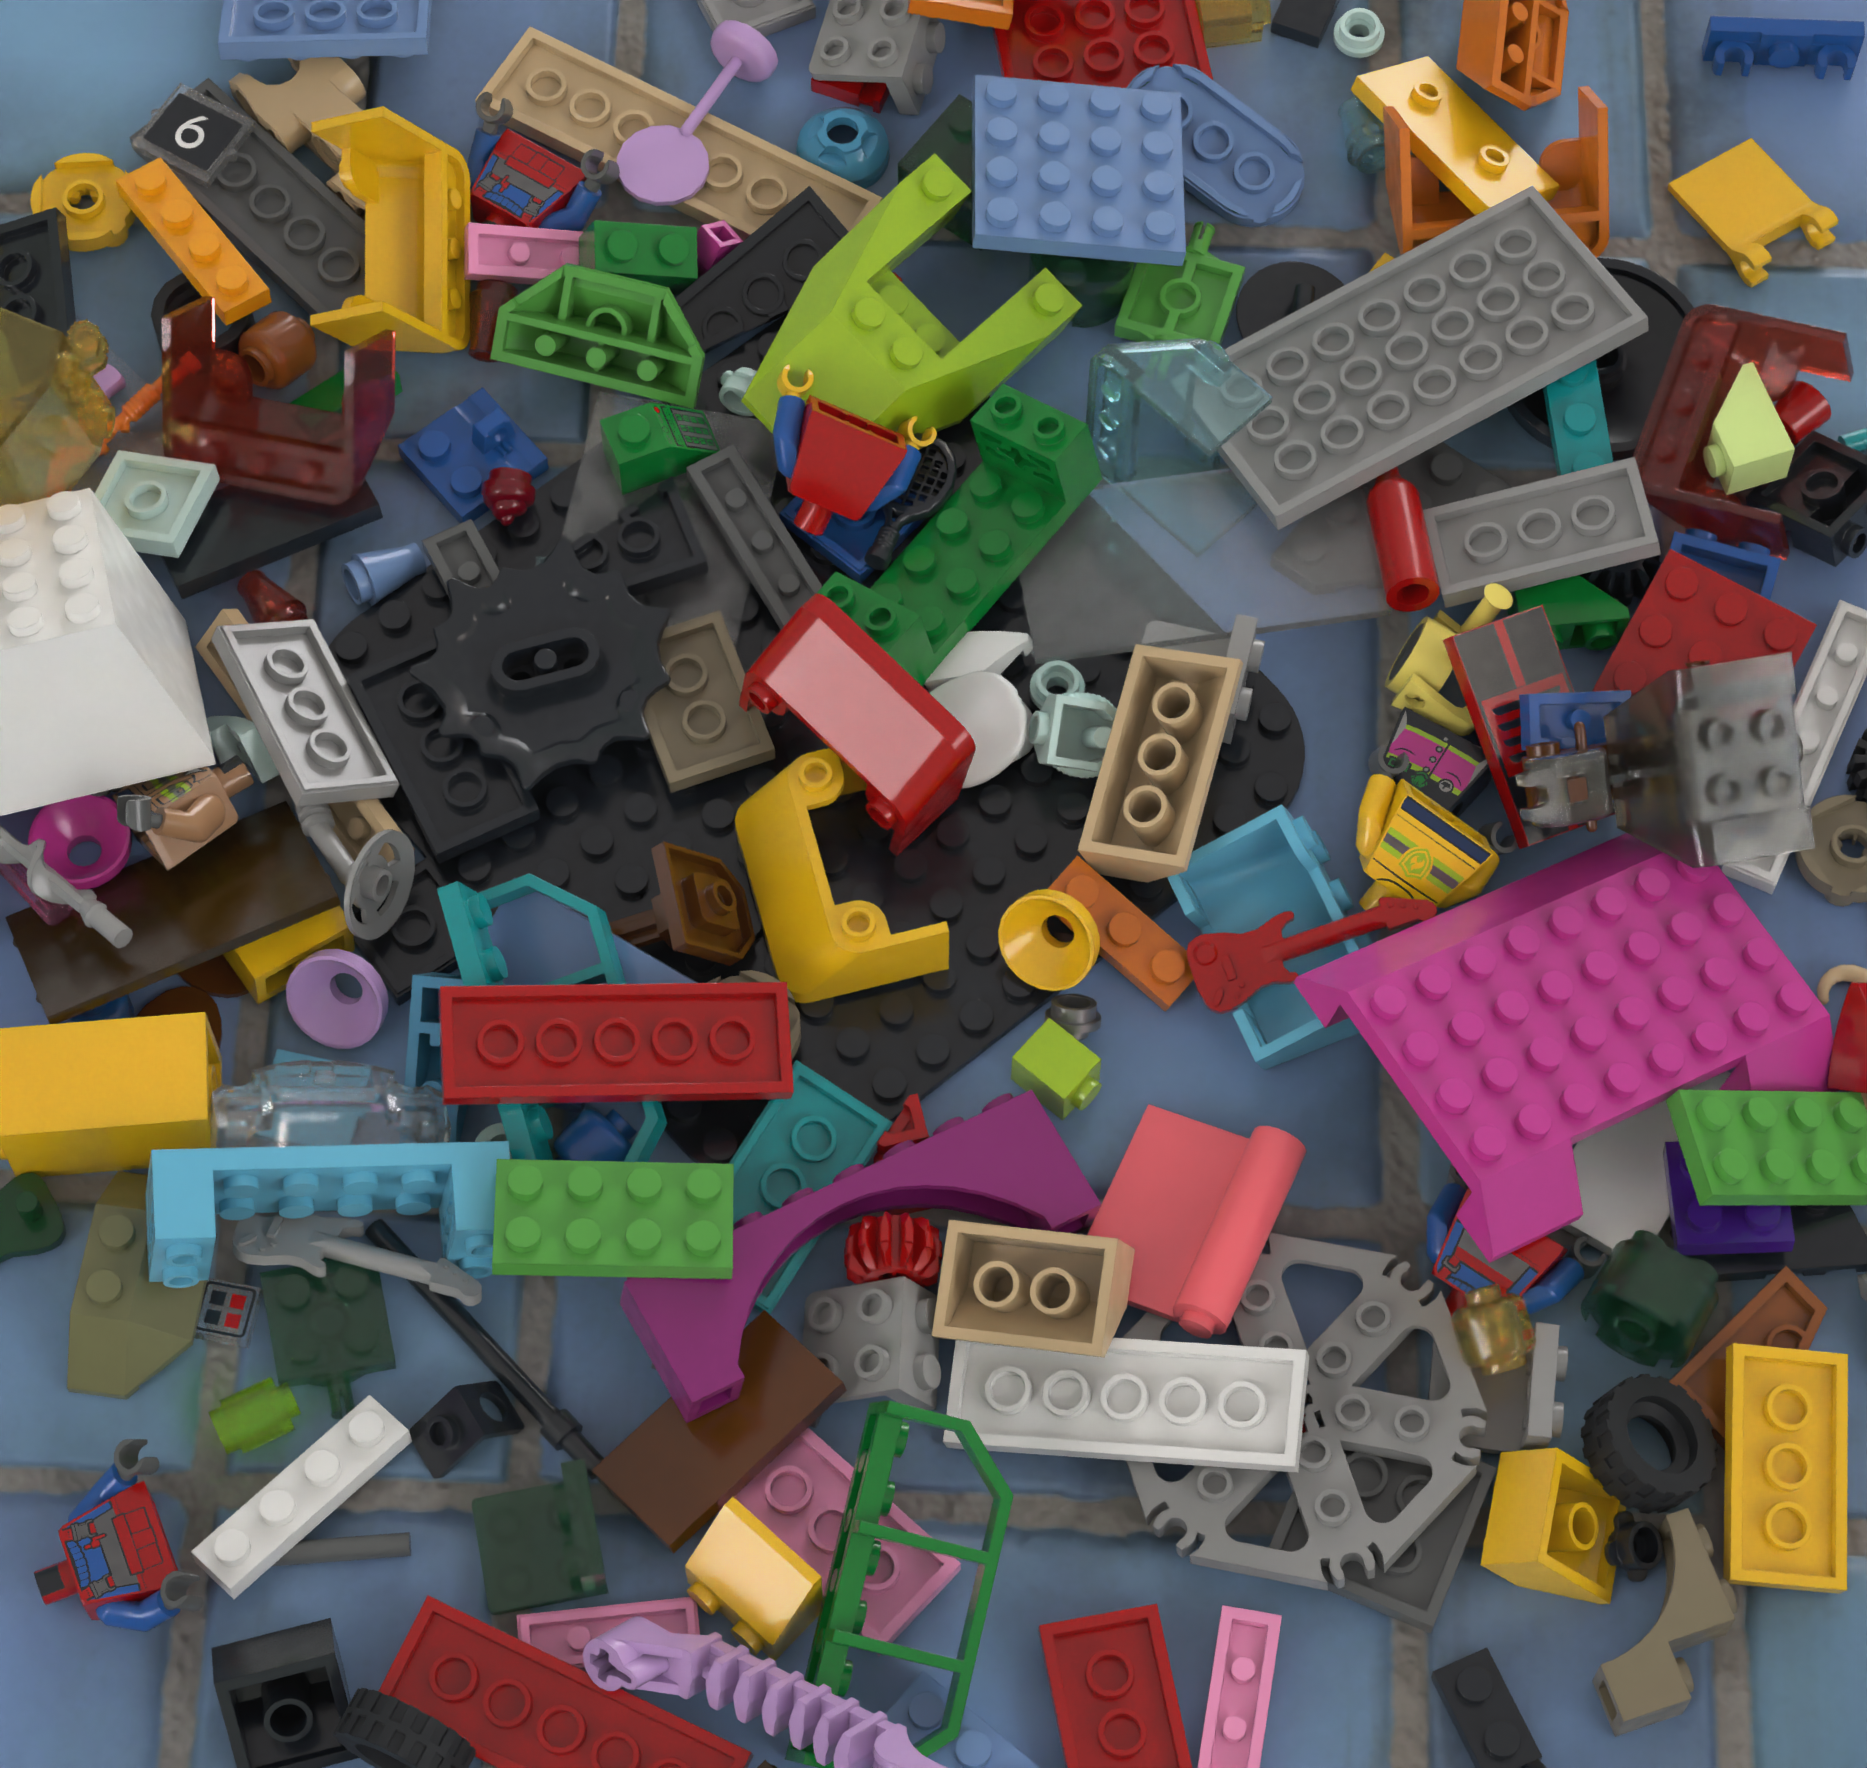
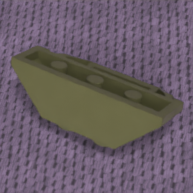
[67,1171,217,1400]

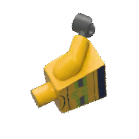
[1355,744,1518,910]

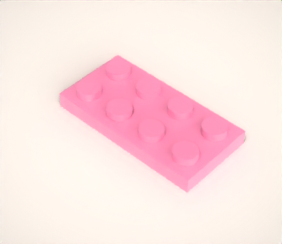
[719,1428,961,1656]

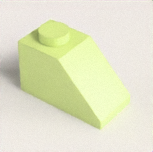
[1703,362,1795,495]

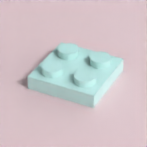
[94,450,220,558]

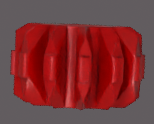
[844,1211,942,1288]

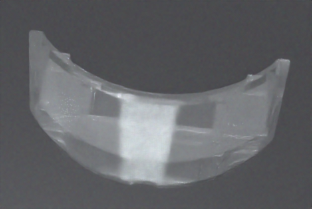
[211,1060,451,1148]

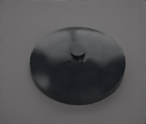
[1507,258,1709,460]

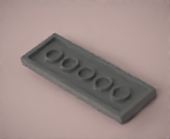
[129,78,365,315]

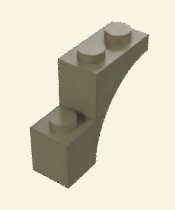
[1592,1508,1737,1737]

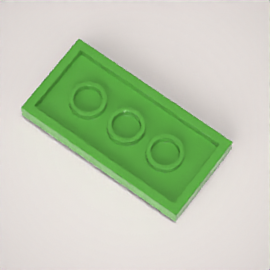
[1666,1090,1867,1206]
[492,1159,734,1279]

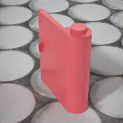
[1087,1104,1307,1339]

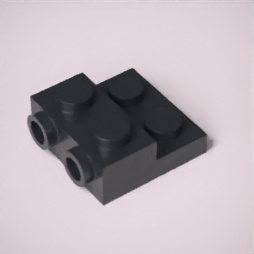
[1746,430,1867,567]

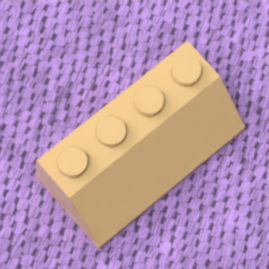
[1078,644,1243,883]

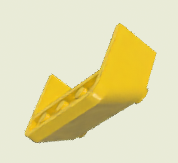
[310,106,470,353]
[735,748,949,1003]

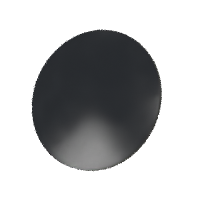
[1236,261,1344,339]

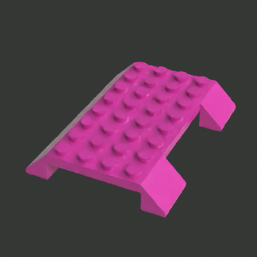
[1293,825,1839,1263]

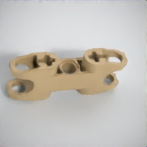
[229,57,412,221]

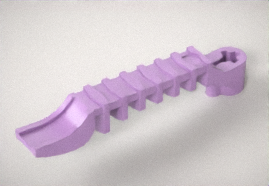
[583,1616,948,1768]

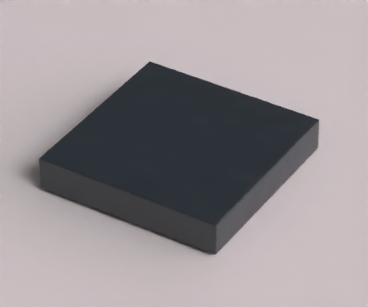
[343,856,459,1006]

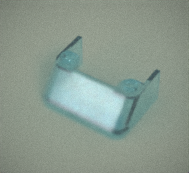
[1086,338,1272,561]

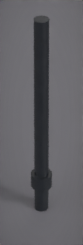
[365,1219,604,1480]

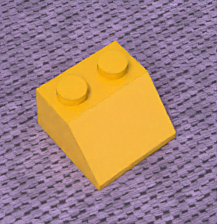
[1480,1448,1626,1604]
[685,1496,823,1661]

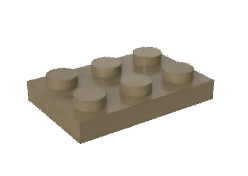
[644,610,775,793]

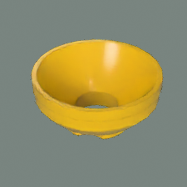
[998,889,1100,991]

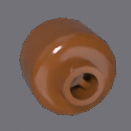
[237,311,317,390]

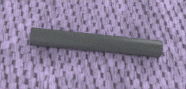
[271,1532,411,1567]

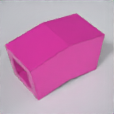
[697,220,743,279]

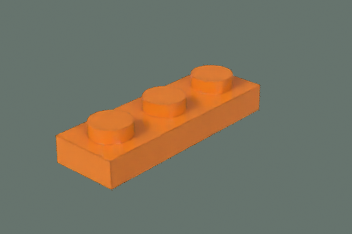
[1048,855,1194,1012]

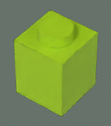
[1011,1018,1102,1121]

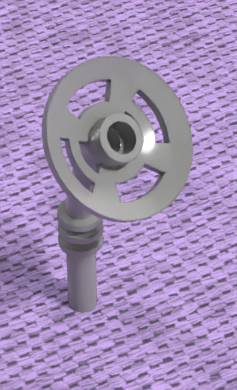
[294,804,415,940]

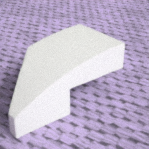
[925,631,1033,693]

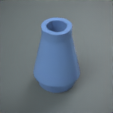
[341,542,427,605]

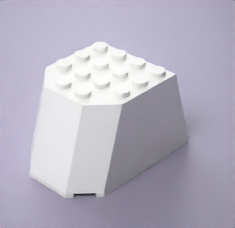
[0,488,216,816]

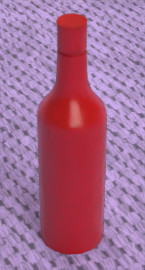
[1366,466,1440,612]

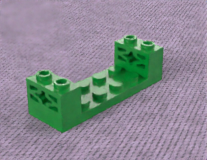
[817,384,1102,686]

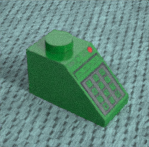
[600,402,720,495]

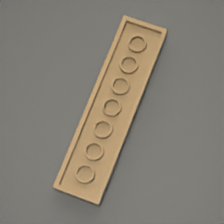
[475,26,883,241]

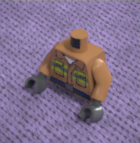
[91,755,254,870]

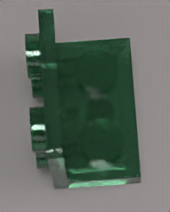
[472,1459,609,1615]

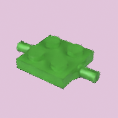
[1114,221,1245,379]

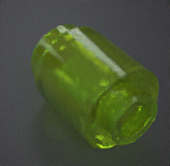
[208,1376,301,1455]

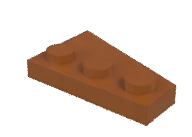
[1669,1266,1828,1450]

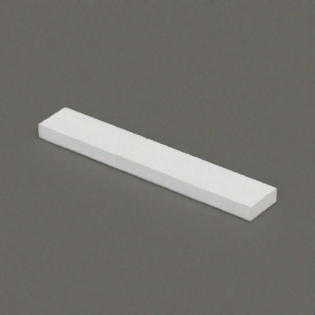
[1721,600,1867,895]

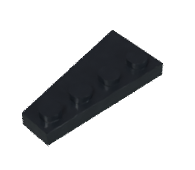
[675,186,849,354]

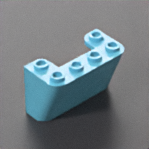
[1167,804,1373,1070]

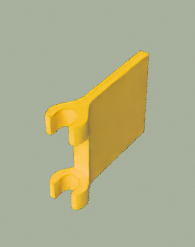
[1667,138,1839,288]

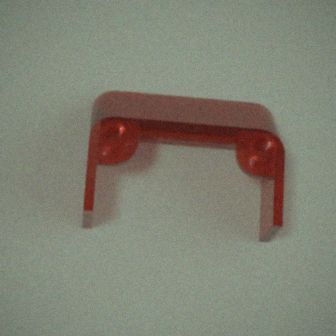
[162,296,396,505]
[1632,304,1854,561]

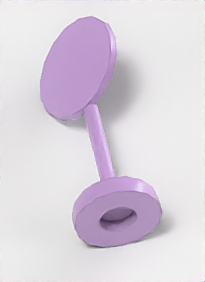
[617,20,778,206]

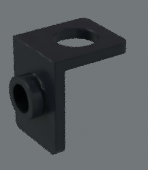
[409,1381,525,1478]

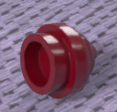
[481,467,536,526]

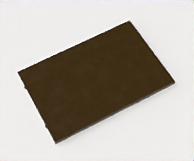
[5,801,341,1024]

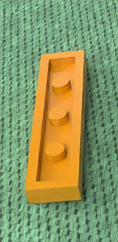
[115,157,272,326]

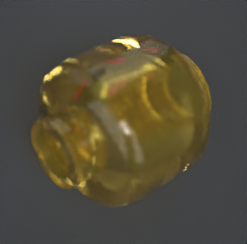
[1451,1284,1536,1376]

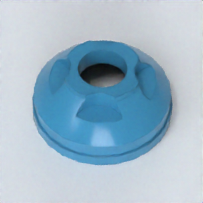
[796,107,890,189]

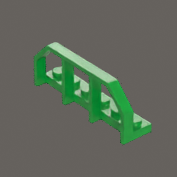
[785,1400,1014,1768]

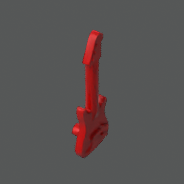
[1187,897,1437,1014]

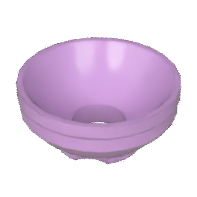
[286,949,389,1049]

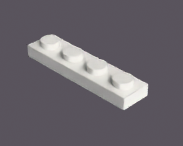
[191,1395,412,1599]

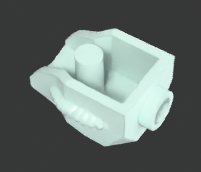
[1029,692,1117,779]

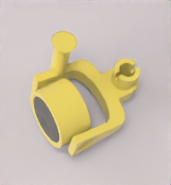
[1385,583,1513,736]

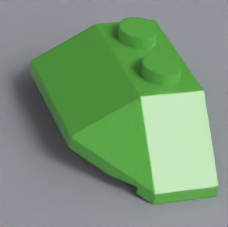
[490,263,705,409]

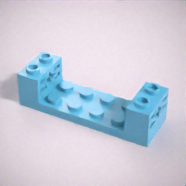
[145,1141,510,1288]

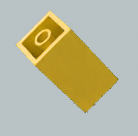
[0,1012,224,1177]

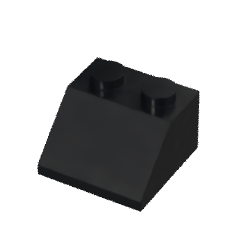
[211,1618,359,1768]

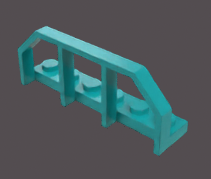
[437,873,667,1162]

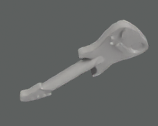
[232,1212,482,1306]

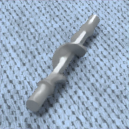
[0,825,133,948]

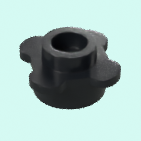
[1604,1511,1663,1582]

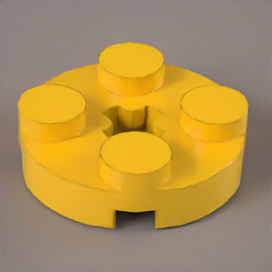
[30,153,136,252]

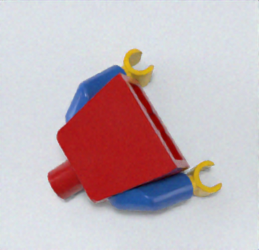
[773,364,937,536]

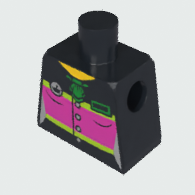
[1383,707,1492,817]

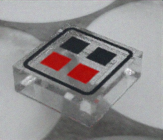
[194,1278,264,1349]

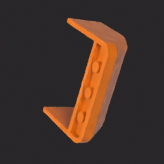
[1383,86,1609,258]

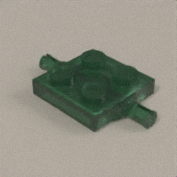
[260,1257,396,1419]

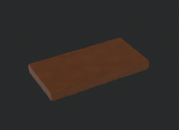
[591,1310,847,1554]

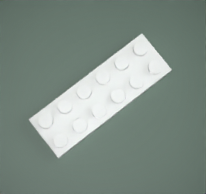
[943,1338,1309,1473]

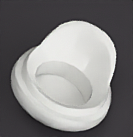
[930,671,1034,789]

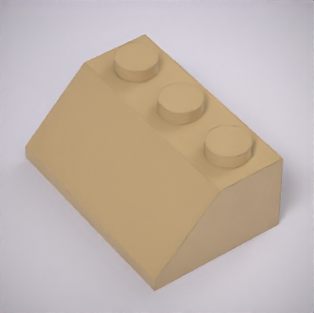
[931,1220,1135,1358]

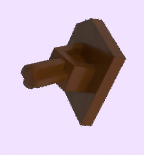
[609,841,756,966]

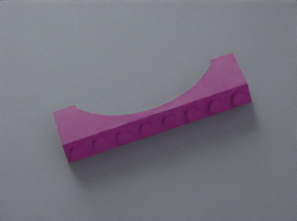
[620,1089,1101,1423]

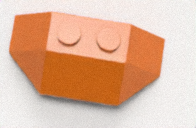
[1456,0,1569,111]

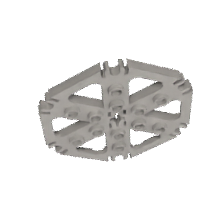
[1122,1233,1487,1591]

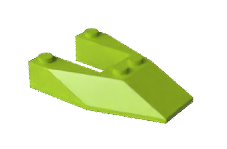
[741,153,1083,434]

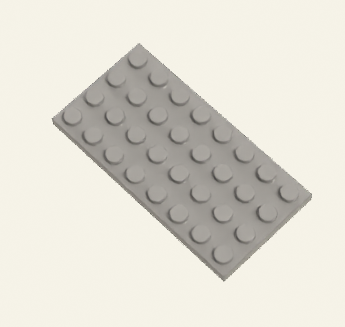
[1169,185,1649,530]

